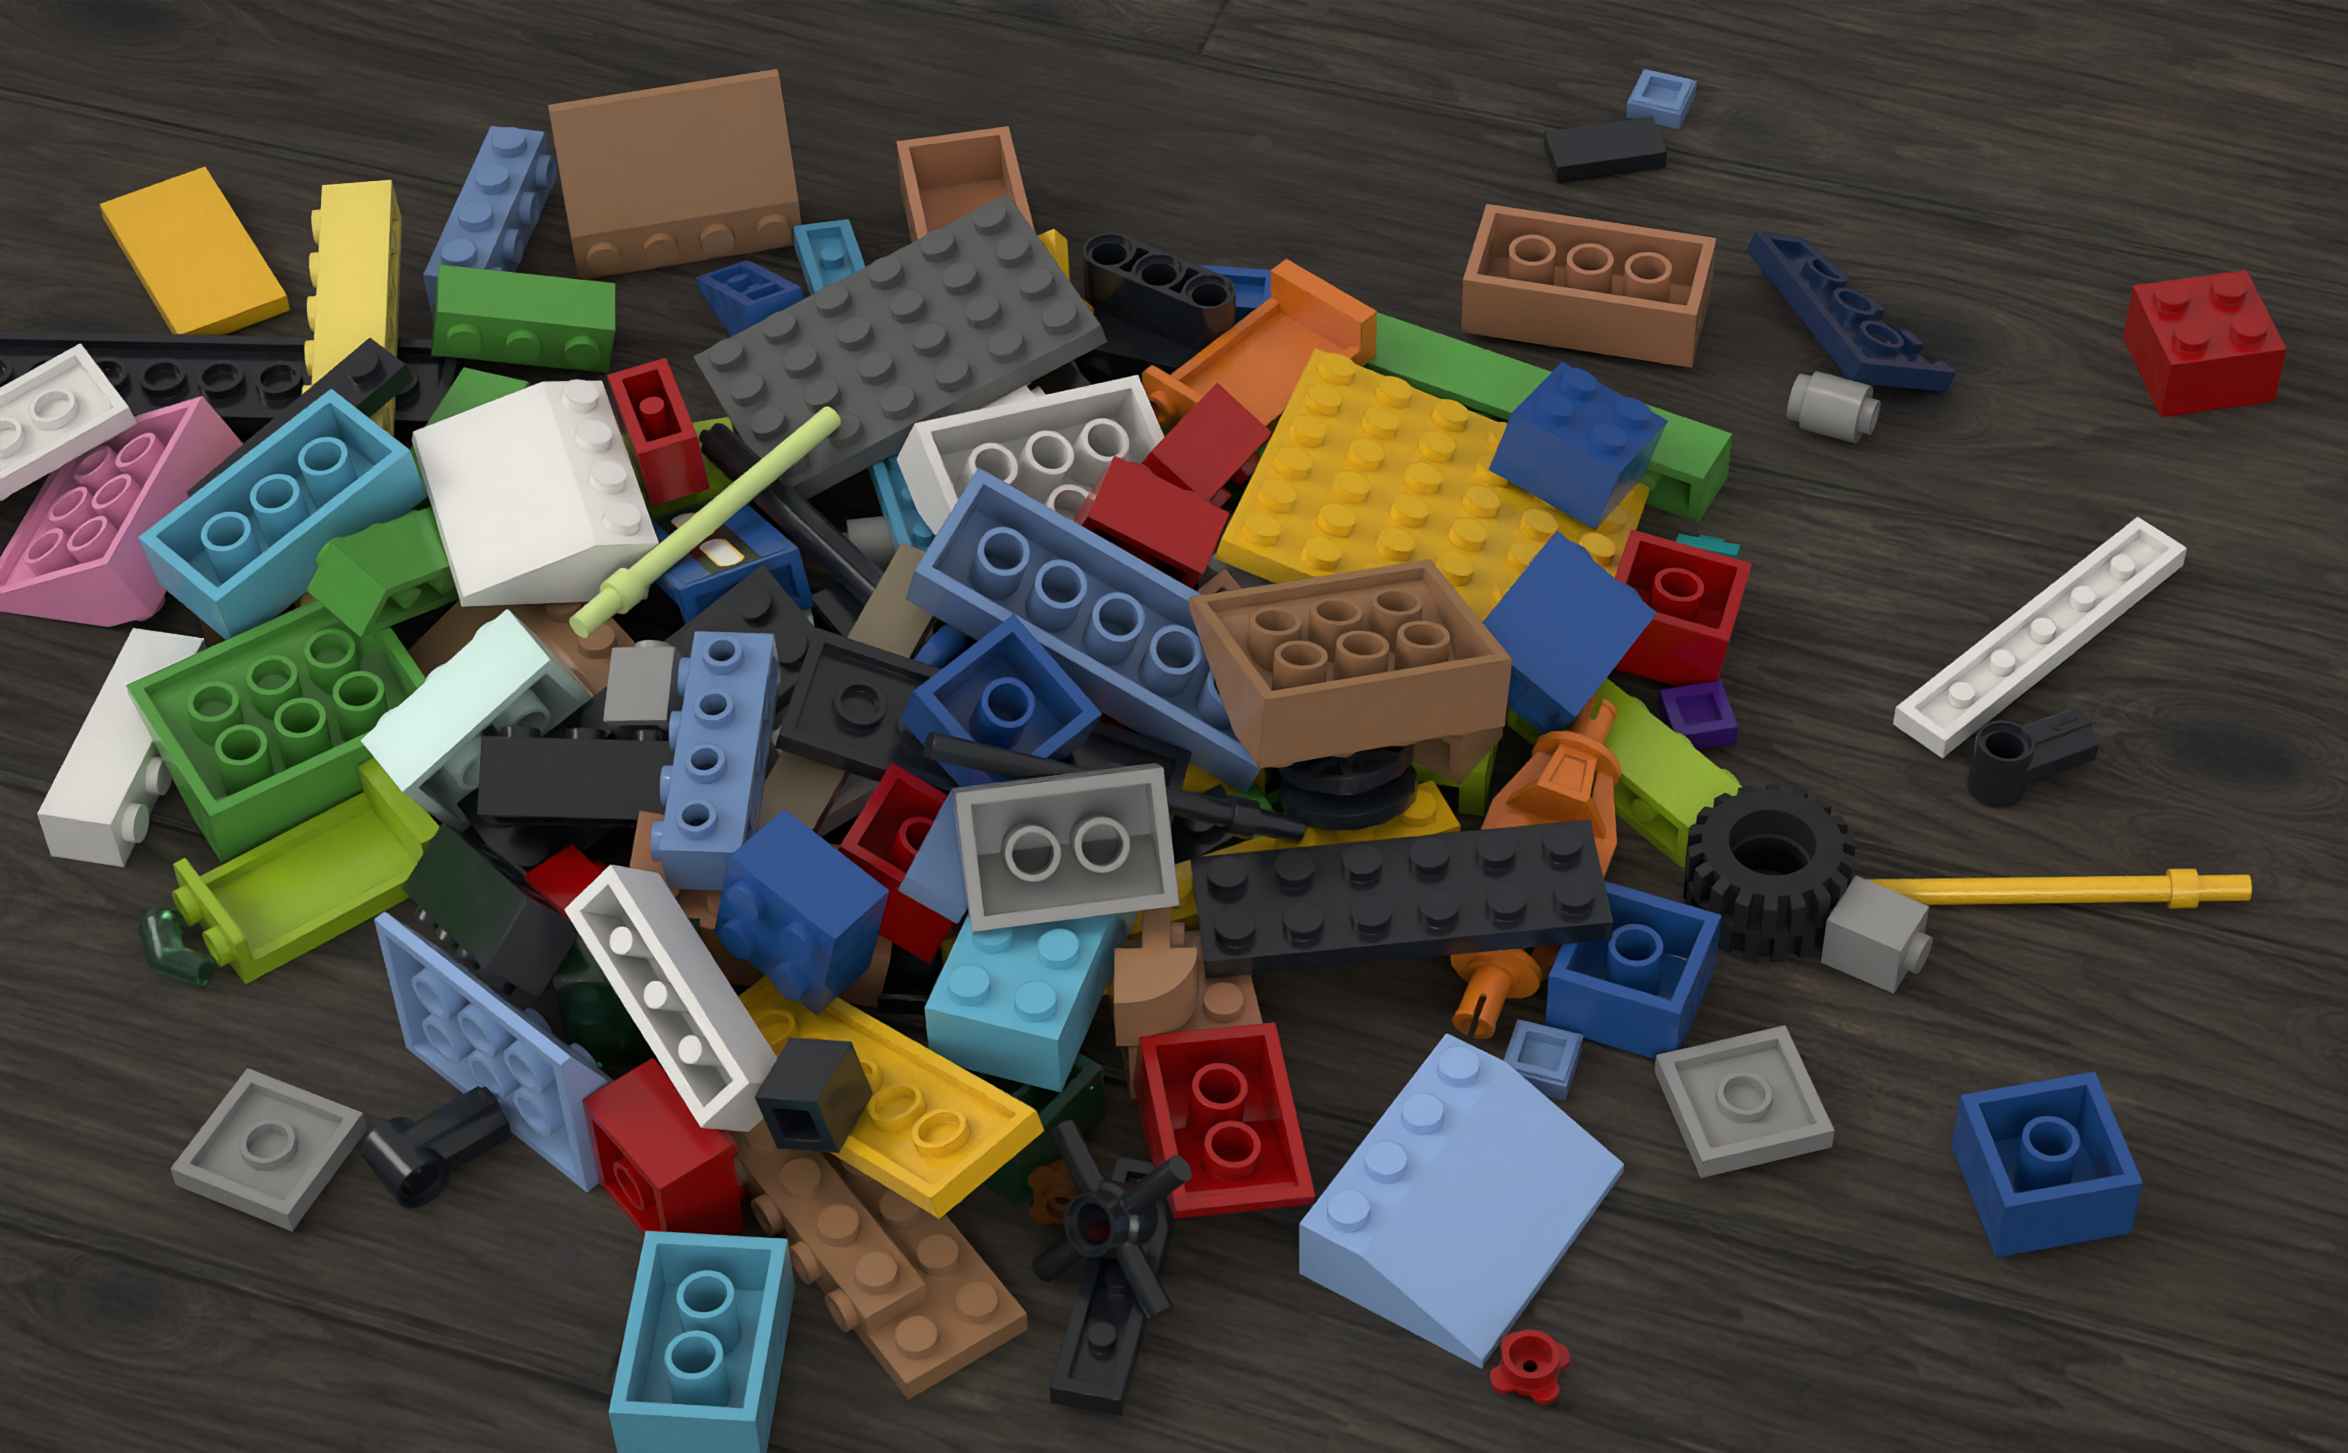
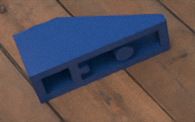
[695,260,804,337]

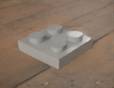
[1654,1025,1835,1178]
[170,1068,367,1231]

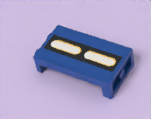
[650,497,814,625]

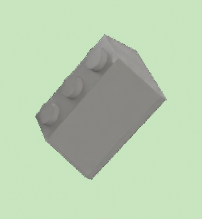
[952,763,1179,932]

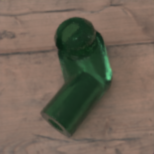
[138,906,215,987]

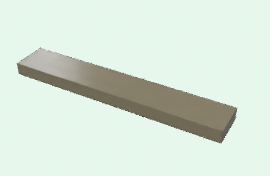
[758,542,937,834]

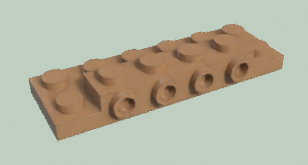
[729,1118,1028,1400]

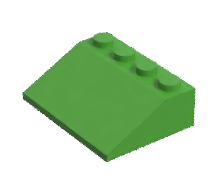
[126,600,426,863]

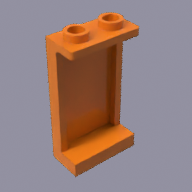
[1142,259,1377,448]

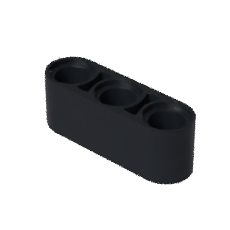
[1083,232,1236,352]

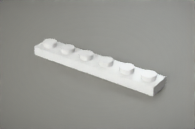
[1893,517,2187,758]

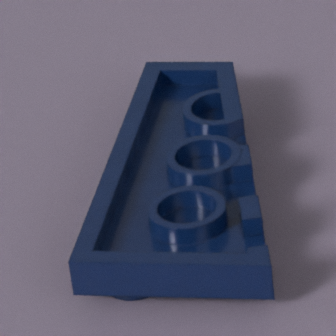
[1747,231,1957,392]

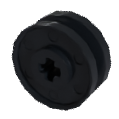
[1278,744,1418,831]

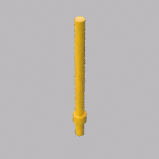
[1866,869,2252,909]

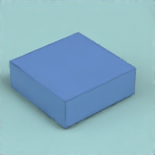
[1626,69,1697,129]
[1504,1019,1583,1101]

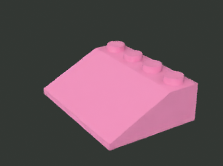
[0,396,243,627]

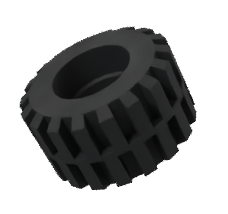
[1683,784,1856,962]

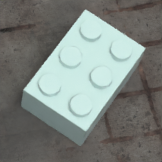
[361,609,594,832]

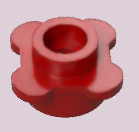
[1490,1330,1570,1405]

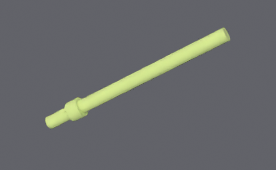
[569,407,841,638]

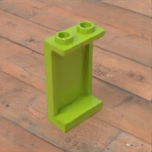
[172,757,440,984]

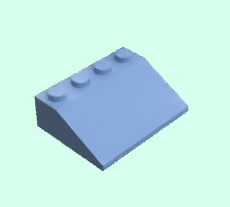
[374,911,614,1193]
[1299,1033,1624,1369]

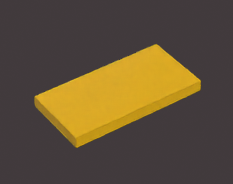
[100,167,290,335]

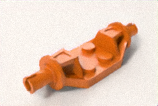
[1450,695,1621,1039]

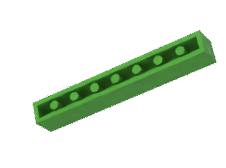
[1362,312,1732,523]

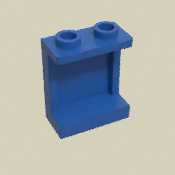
[1482,531,1657,734]

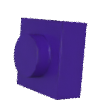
[1658,681,1738,750]

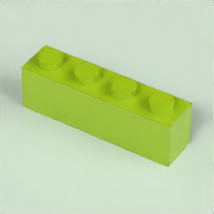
[1507,678,1743,871]

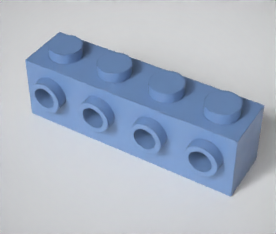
[423,126,557,321]
[650,631,781,891]

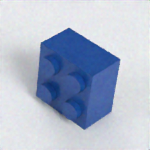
[1489,362,1668,530]
[901,614,1102,787]
[714,809,889,1016]
[1545,881,1722,1059]
[1951,1072,2143,1257]

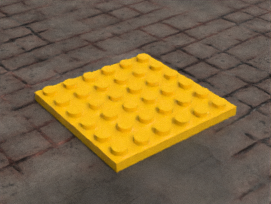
[1215,348,1650,622]

